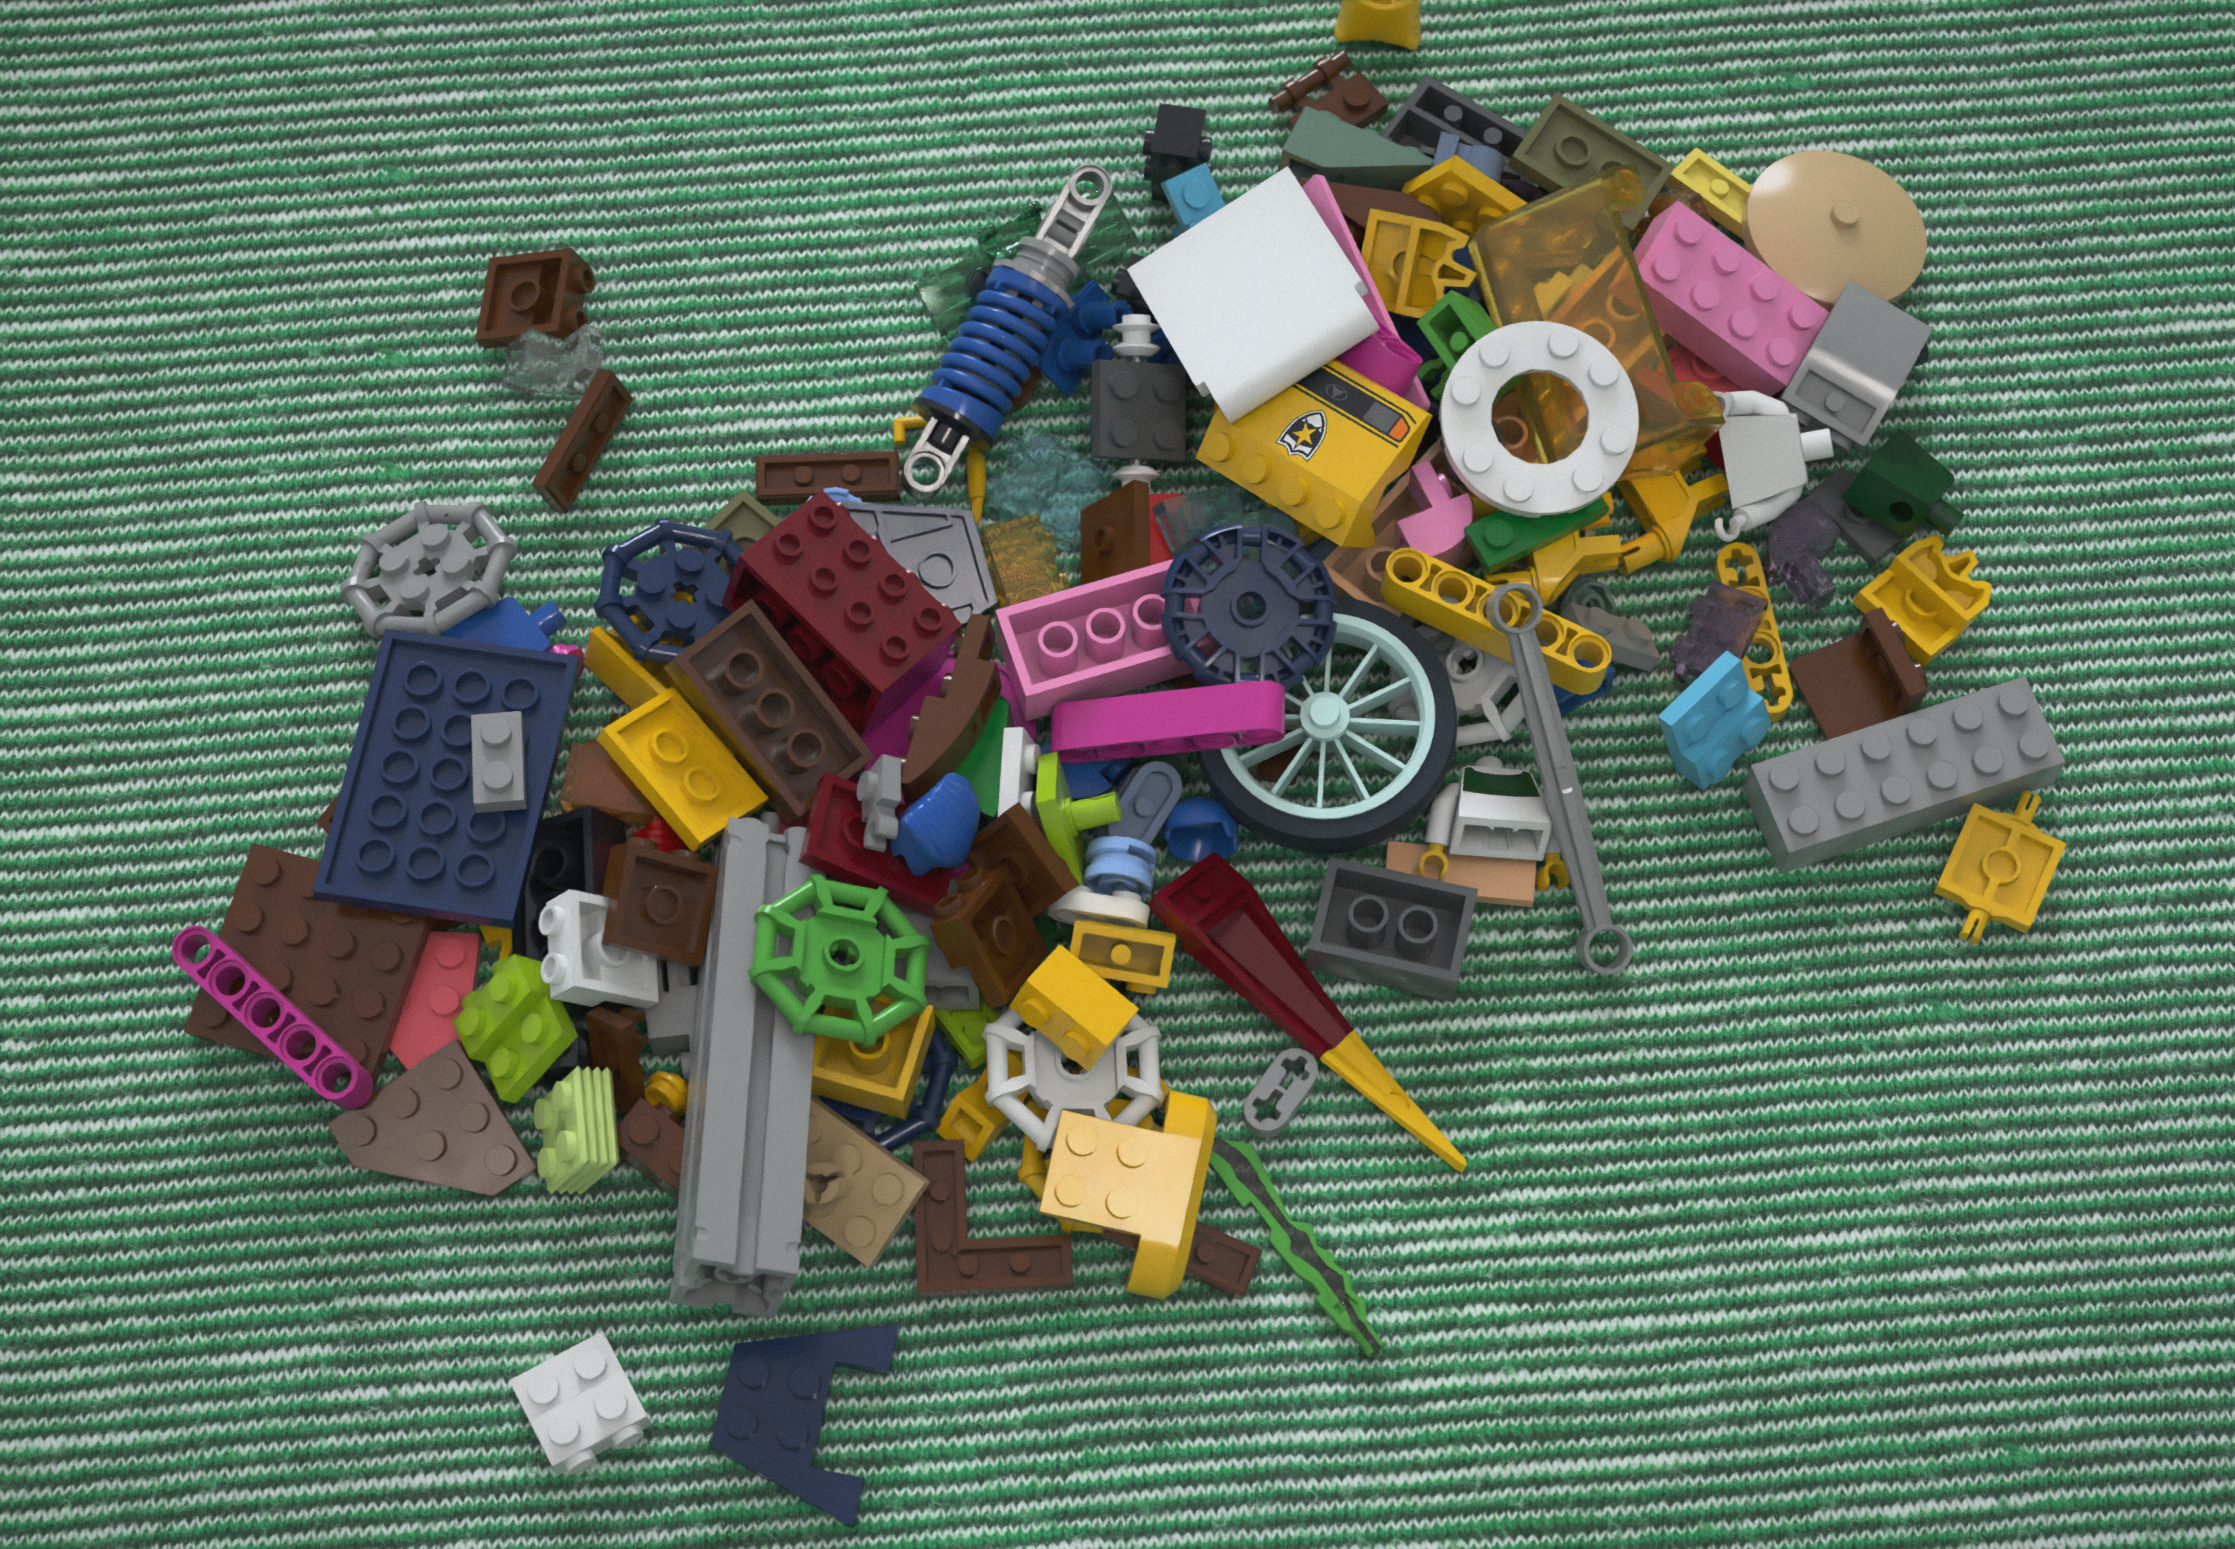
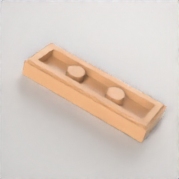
[1385,841,1537,907]

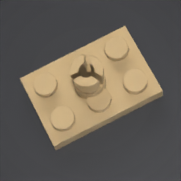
[802,1094,931,1268]

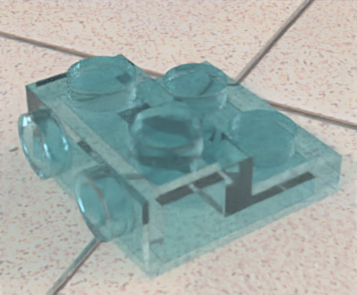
[984,424,1116,554]

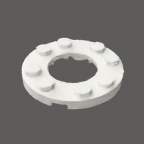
[1439,321,1639,518]

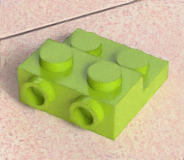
[453,954,578,1104]

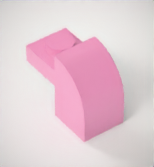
[1394,459,1473,566]

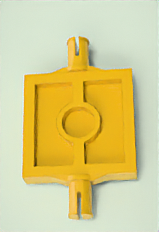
[1933,791,2067,944]

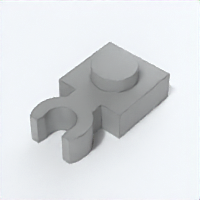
[857,754,901,852]

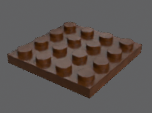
[184,843,435,1089]

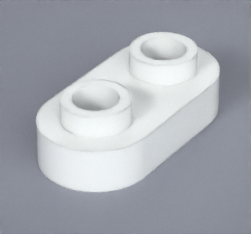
[1047,885,1150,929]

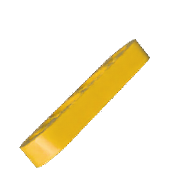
[1714,542,1793,723]

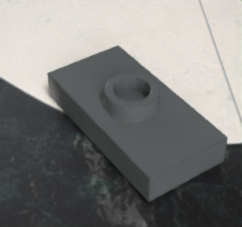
[1806,466,1907,567]

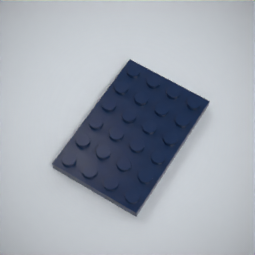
[313,628,581,930]

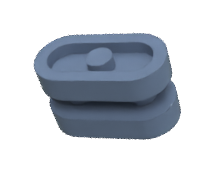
[1092,761,1182,845]

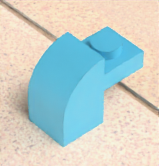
[1160,163,1226,238]

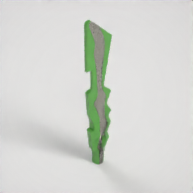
[1209,1138,1385,1357]

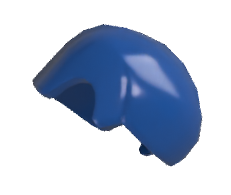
[1163,797,1239,862]

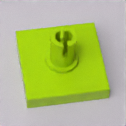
[1036,751,1123,886]

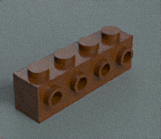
[617,1098,807,1240]

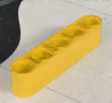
[1380,548,1612,695]

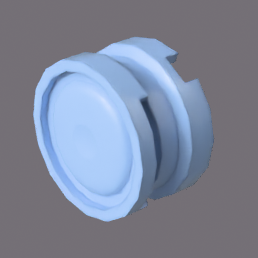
[1083,836,1157,900]

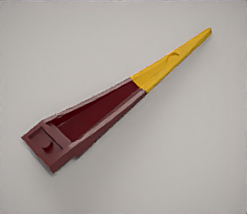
[1148,851,1467,1173]

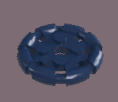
[1160,522,1338,691]

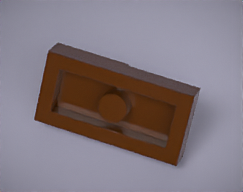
[586,1006,649,1114]

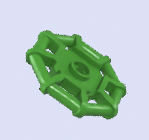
[748,874,932,1048]

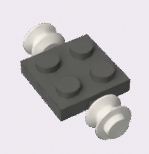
[1091,314,1186,494]

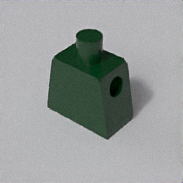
[1841,428,1965,538]

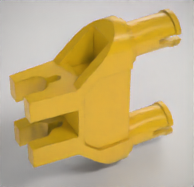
[1614,435,1729,576]
[1468,489,1622,606]

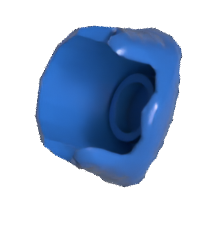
[890,772,980,876]

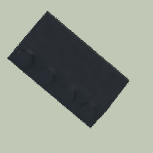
[512,805,633,1021]

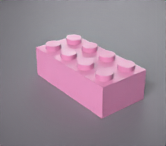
[1610,200,1830,397]
[995,559,1215,721]

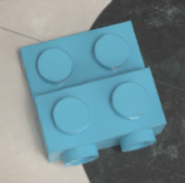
[1658,651,1772,791]

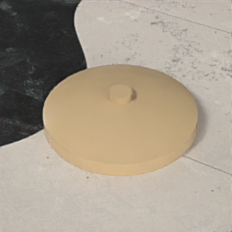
[1741,151,1927,312]

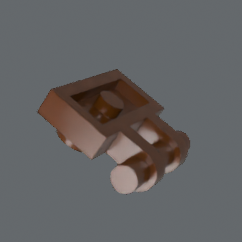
[1268,50,1389,132]

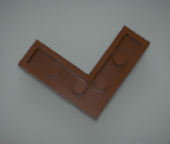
[912,1140,1073,1297]

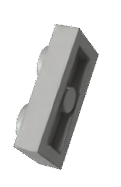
[1559,602,1661,672]
[471,711,527,813]

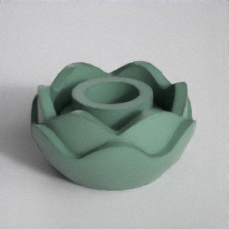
[1559,577,1616,615]

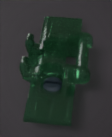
[914,190,1140,344]

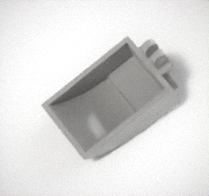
[1778,280,1932,453]

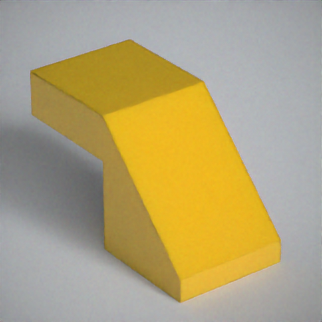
[935,1049,1032,1162]

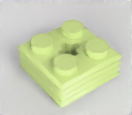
[533,1066,619,1195]

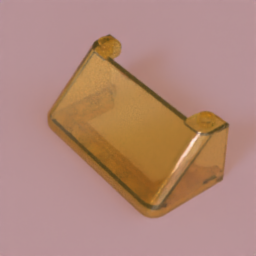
[1468,165,1726,481]

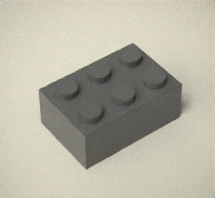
[1306,857,1478,1002]

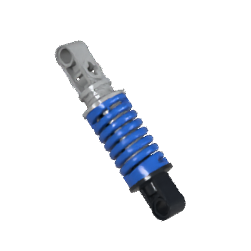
[901,163,1112,500]

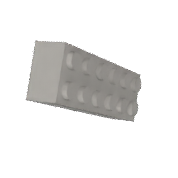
[1742,676,2065,874]

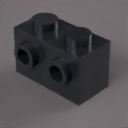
[1143,103,1213,206]

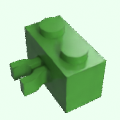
[1416,290,1527,405]

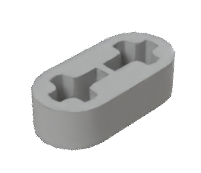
[1243,1048,1318,1138]

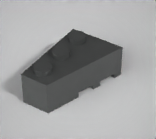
[1381,74,1532,198]

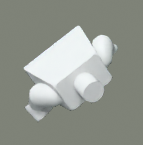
[1698,390,1834,542]

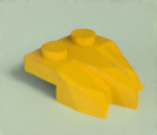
[1361,208,1478,318]
[1852,534,1992,667]

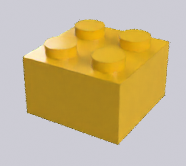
[811,993,935,1119]

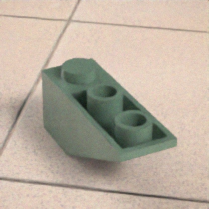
[1280,106,1434,190]

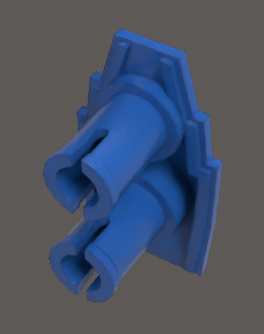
[1036,280,1133,397]

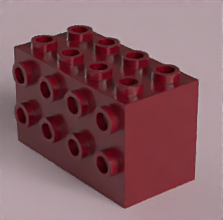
[721,490,963,738]

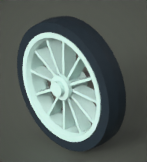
[1196,596,1457,854]

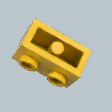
[1070,917,1176,994]
[1009,944,1139,1072]

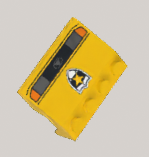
[1195,358,1433,548]

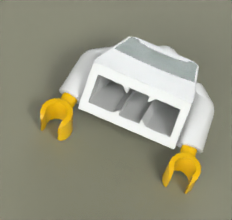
[1416,756,1570,892]

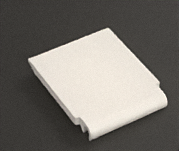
[1127,166,1380,424]

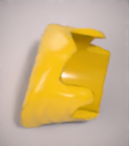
[1334,0,1421,50]

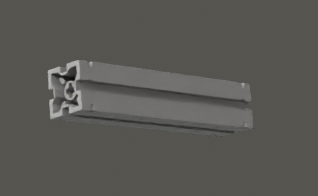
[670,812,826,1319]

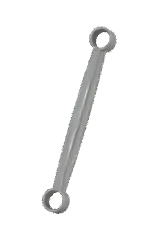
[1486,583,1633,975]

